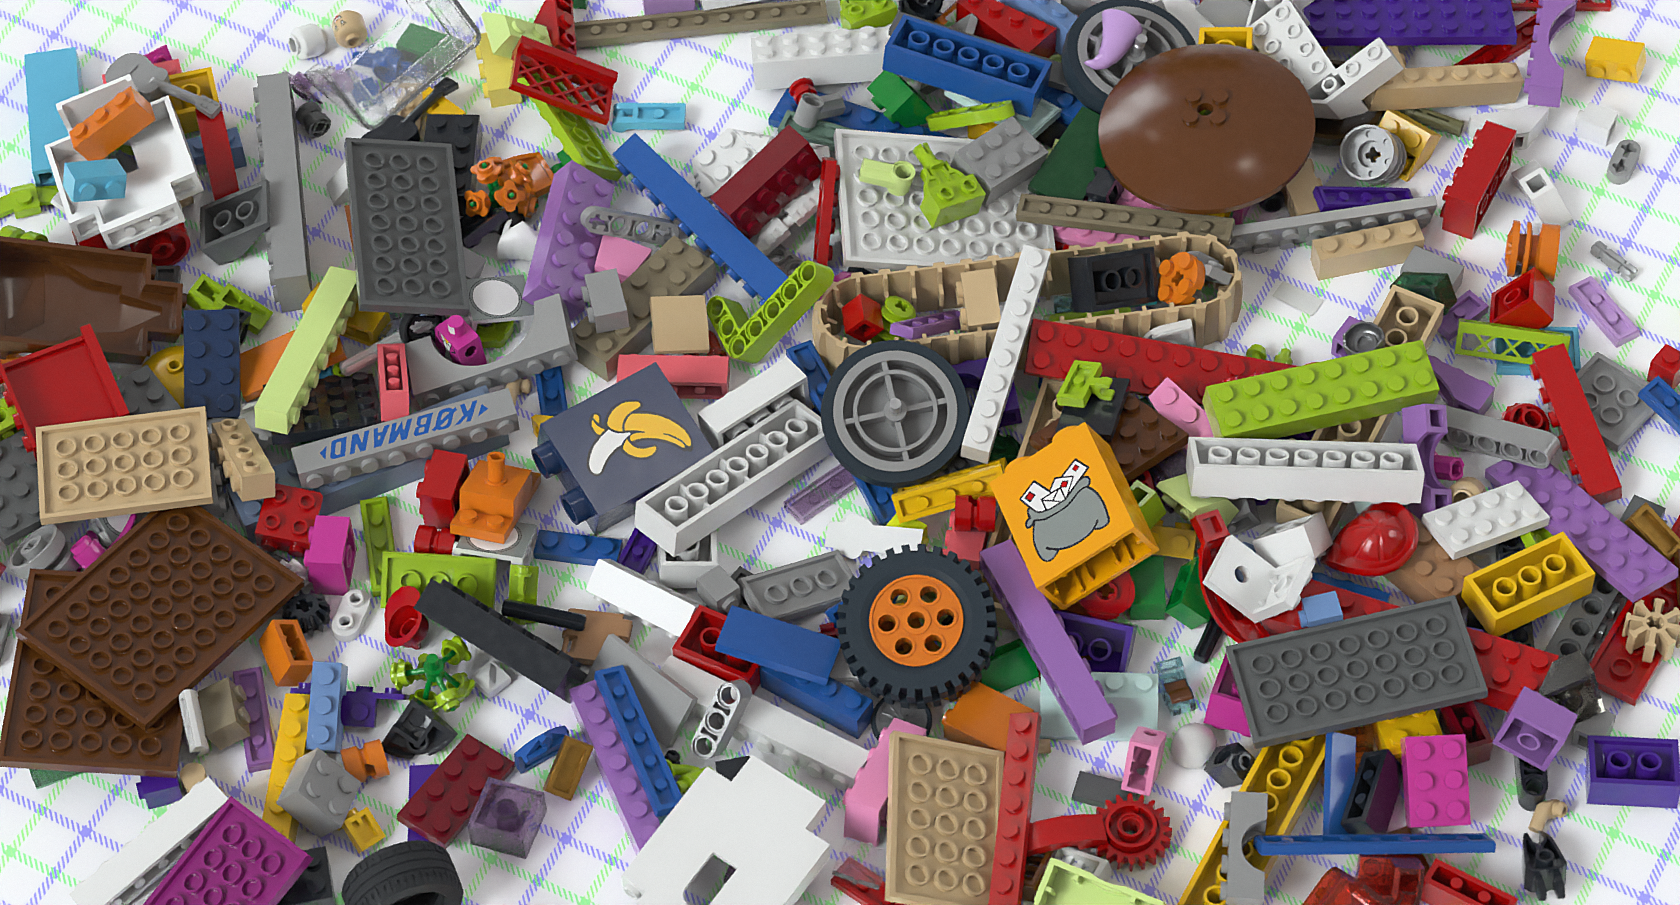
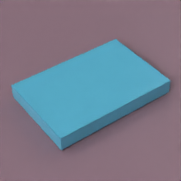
[1495,326,1581,376]

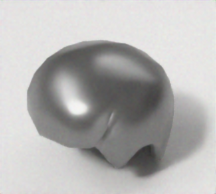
[1343,321,1385,356]

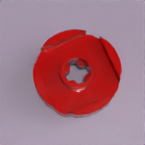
[1079,570,1135,620]

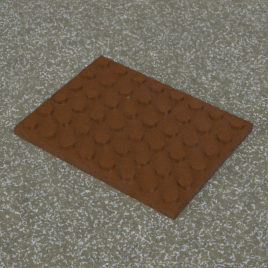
[15,505,304,731]
[0,568,184,778]

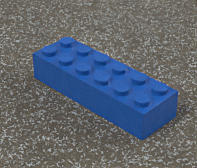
[882,15,1052,118]

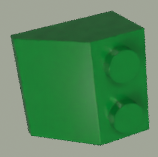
[866,70,936,128]

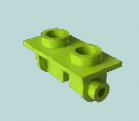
[507,564,539,625]

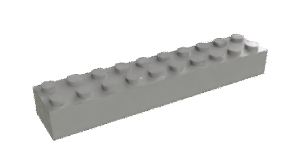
[253,72,313,313]

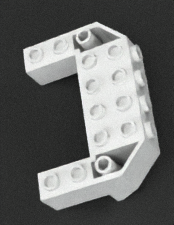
[1246,0,1404,119]

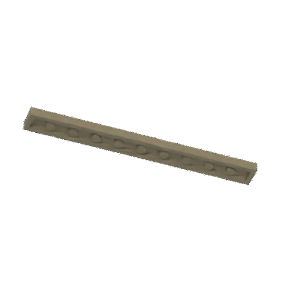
[574,0,828,48]

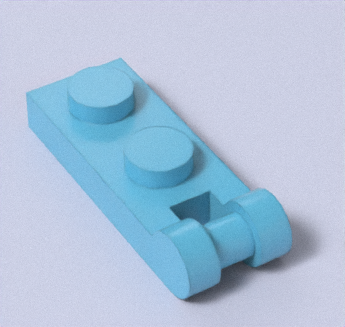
[611,103,686,133]

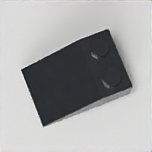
[1067,246,1160,313]

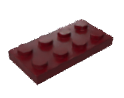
[397,733,515,850]

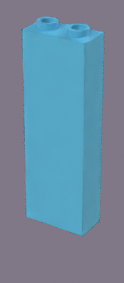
[24,47,83,186]

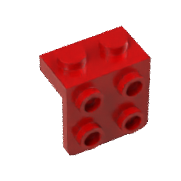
[255,483,323,558]

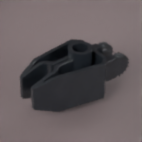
[1521,831,1567,901]

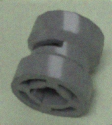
[295,101,331,138]

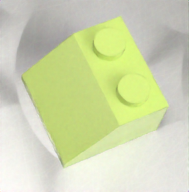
[481,11,552,59]

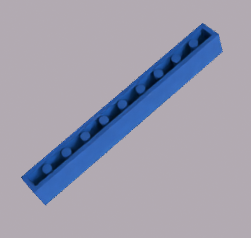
[612,133,788,306]

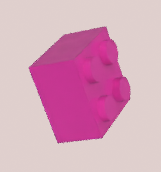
[304,515,357,596]

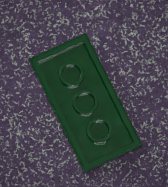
[1028,106,1107,201]

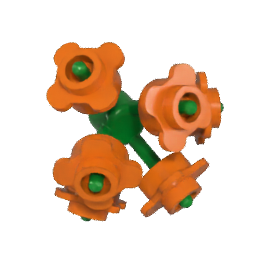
[464,157,539,218]

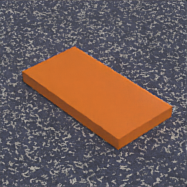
[240,329,347,402]

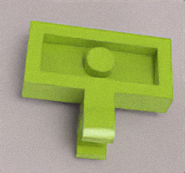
[1056,360,1115,408]

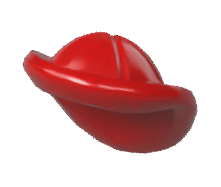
[1320,502,1419,577]

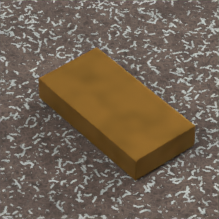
[1624,502,1680,560]
[543,735,594,801]

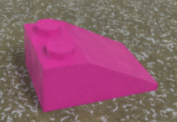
[1204,653,1251,737]

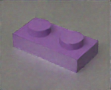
[1438,289,1489,341]

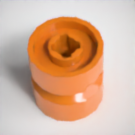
[340,739,390,783]

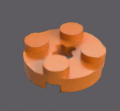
[1158,252,1205,306]

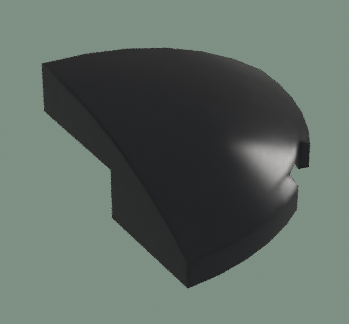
[381,697,458,759]

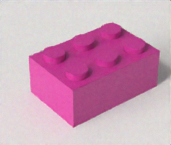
[1401,734,1471,828]

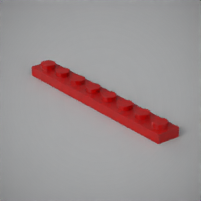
[988,712,1042,905]

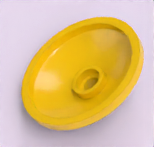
[141,345,184,409]

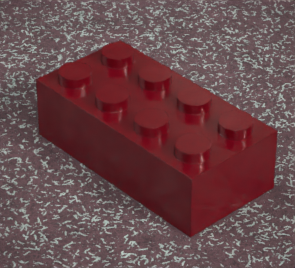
[710,125,821,240]

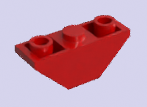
[534,0,577,56]

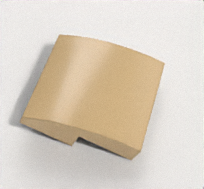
[649,295,709,354]

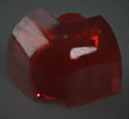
[1352,854,1425,905]

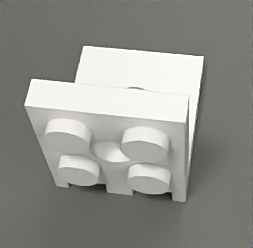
[1203,535,1316,623]

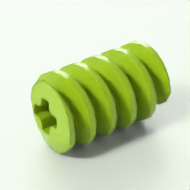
[869,296,916,344]

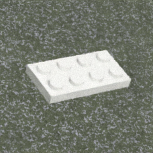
[1421,480,1550,560]

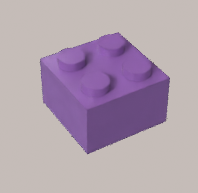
[1492,686,1578,772]

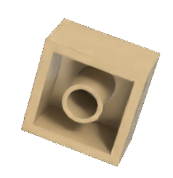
[955,268,1001,333]

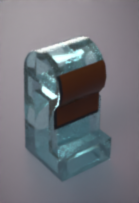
[1155,656,1196,716]

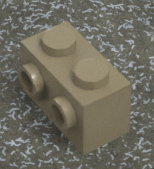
[197,677,251,750]

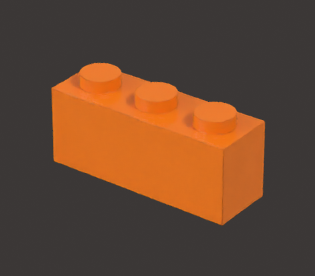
[69,86,156,161]

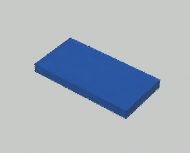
[715,605,841,686]

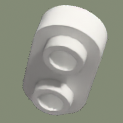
[331,589,372,642]

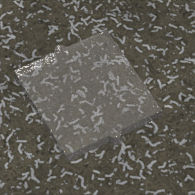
[832,837,886,890]

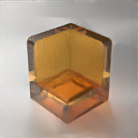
[1341,723,1374,760]

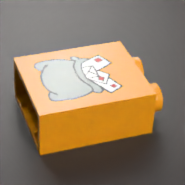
[989,422,1160,611]

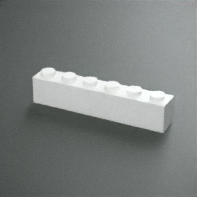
[68,777,228,905]

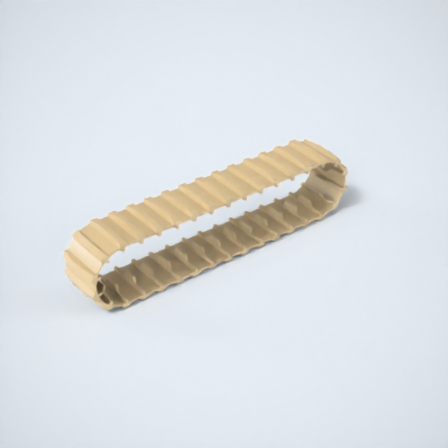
[812,231,1243,376]

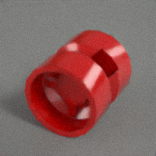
[954,495,996,533]
[414,524,460,555]

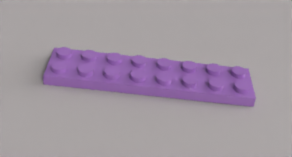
[1485,459,1678,603]

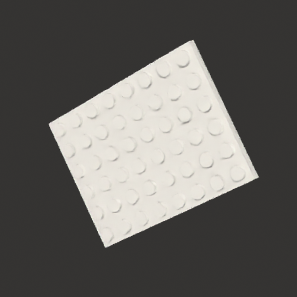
[834,129,1056,270]

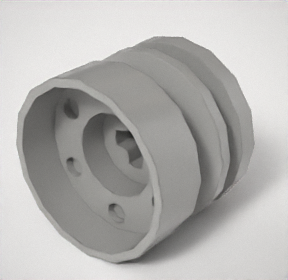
[1339,124,1407,185]

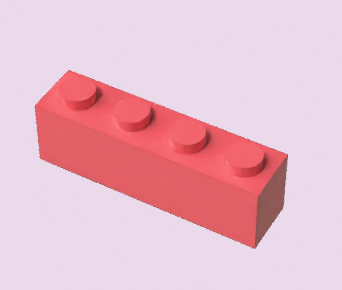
[377,343,409,422]
[616,354,730,399]
[942,508,990,572]

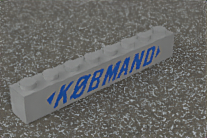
[291,388,520,490]

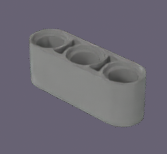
[691,679,752,760]

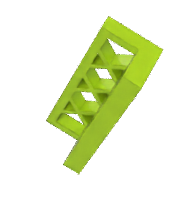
[1454,318,1571,364]

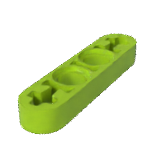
[926,100,1015,131]

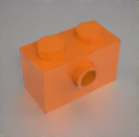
[258,620,314,687]

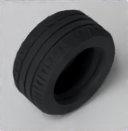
[341,840,464,905]

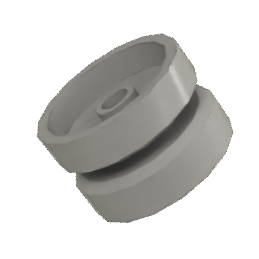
[8,524,80,586]

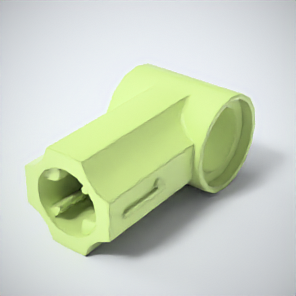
[858,158,916,196]

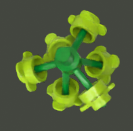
[390,636,476,713]

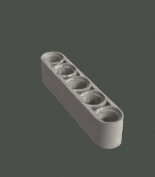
[1439,404,1560,469]

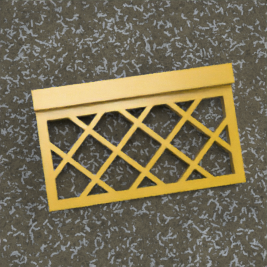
[891,458,1008,523]

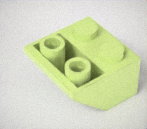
[1156,473,1239,527]

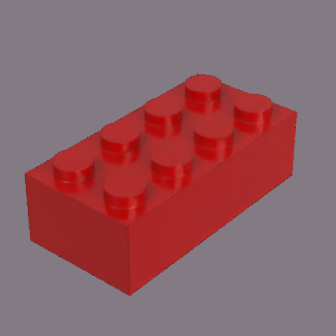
[1440,120,1517,240]

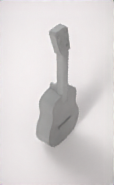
[105,53,221,119]

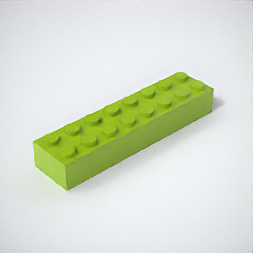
[1202,340,1440,439]

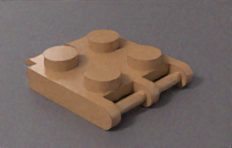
[557,608,633,666]

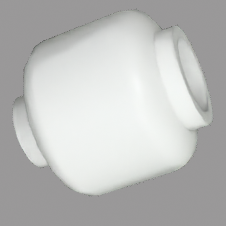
[288,23,328,59]

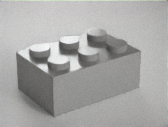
[950,116,1048,207]

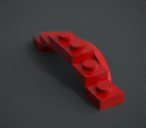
[1190,509,1271,643]

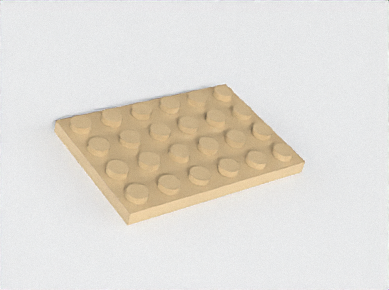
[36,406,214,525]
[885,730,1004,905]

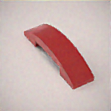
[195,104,240,201]
[1027,814,1108,857]

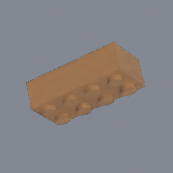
[1384,513,1481,611]

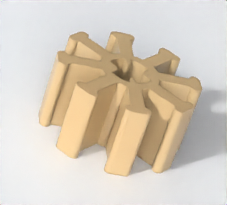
[1622,598,1680,663]

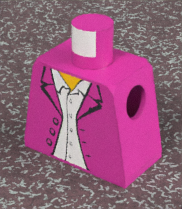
[435,315,487,366]

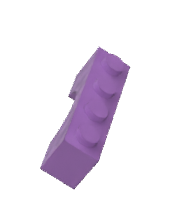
[1402,404,1452,521]

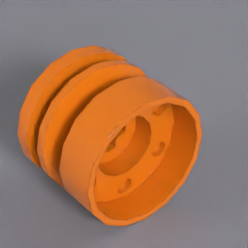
[1504,220,1561,282]

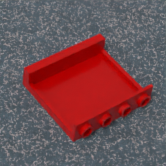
[0,324,130,461]

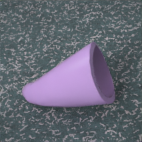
[1084,9,1143,70]

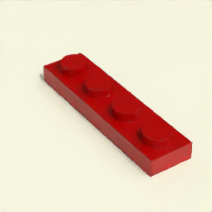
[813,157,840,266]

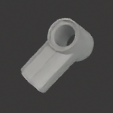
[794,92,845,128]

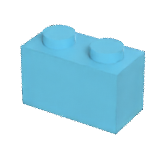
[63,159,127,202]

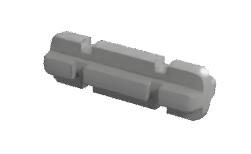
[1590,241,1638,282]

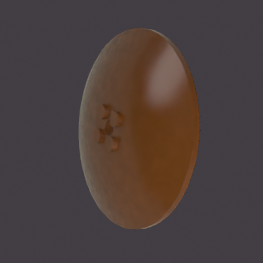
[1098,44,1315,215]

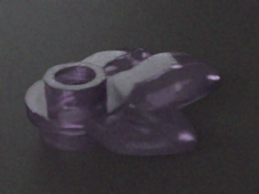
[281,70,323,105]

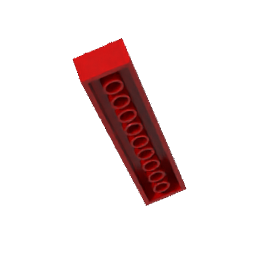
[1262,579,1559,712]

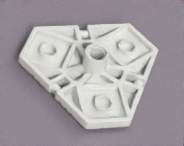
[691,127,838,259]

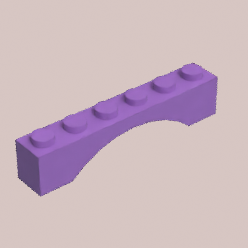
[1523,0,1577,108]
[1331,315,1495,415]

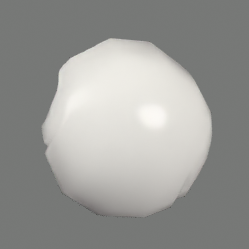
[1170,722,1217,769]

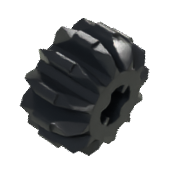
[282,589,331,638]

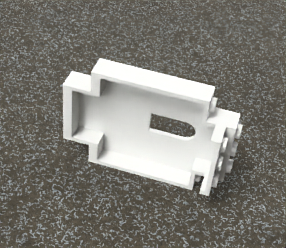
[44,74,204,250]
[621,755,831,905]

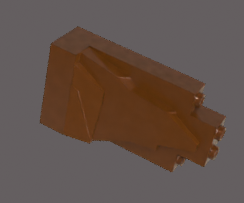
[0,236,187,365]

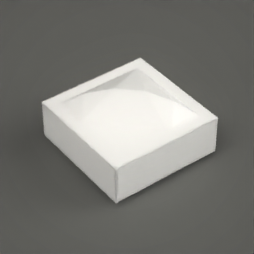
[470,660,511,700]

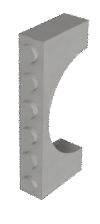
[405,293,578,409]

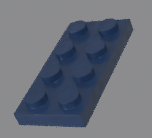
[184,309,241,419]

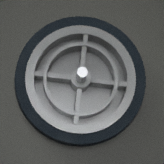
[1062,0,1196,115]
[821,340,970,488]

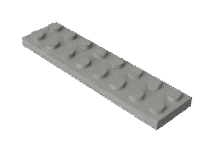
[1225,195,1438,256]

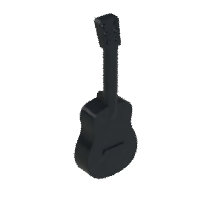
[361,77,459,142]

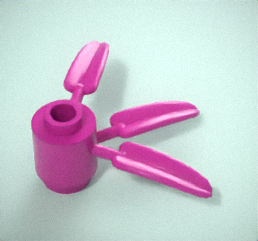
[70,513,137,572]

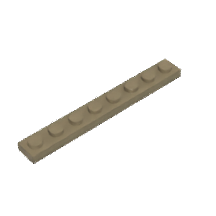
[1015,193,1235,247]

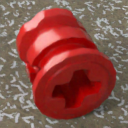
[789,78,817,105]

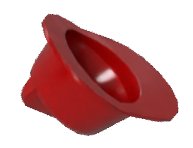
[384,586,429,650]

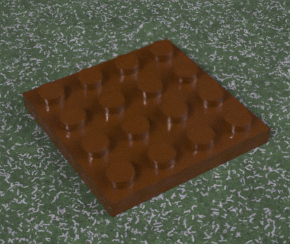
[1029,393,1189,483]

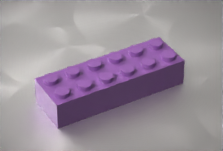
[522,160,615,321]

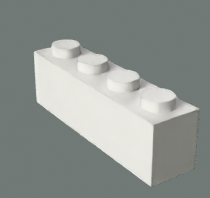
[586,559,706,640]

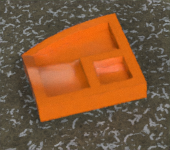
[498,152,554,207]

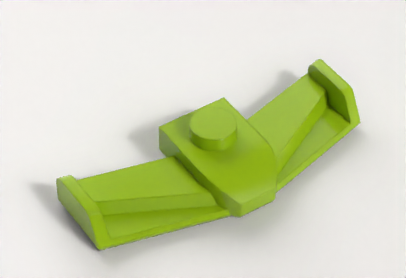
[0,183,59,219]

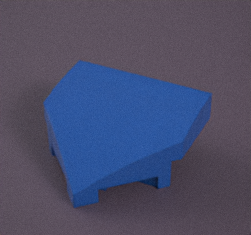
[514,725,570,774]

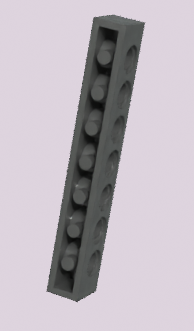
[1544,494,1667,692]

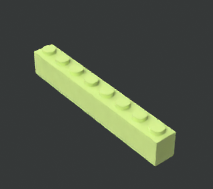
[254,266,358,435]

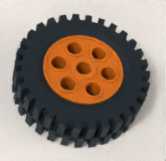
[837,544,998,709]

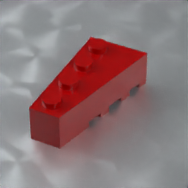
[956,0,1057,59]

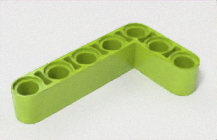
[706,260,834,364]

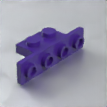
[290,682,409,728]

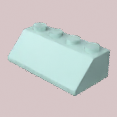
[1040,672,1158,741]

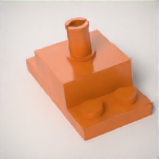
[450,451,541,544]

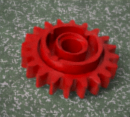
[1091,793,1172,872]

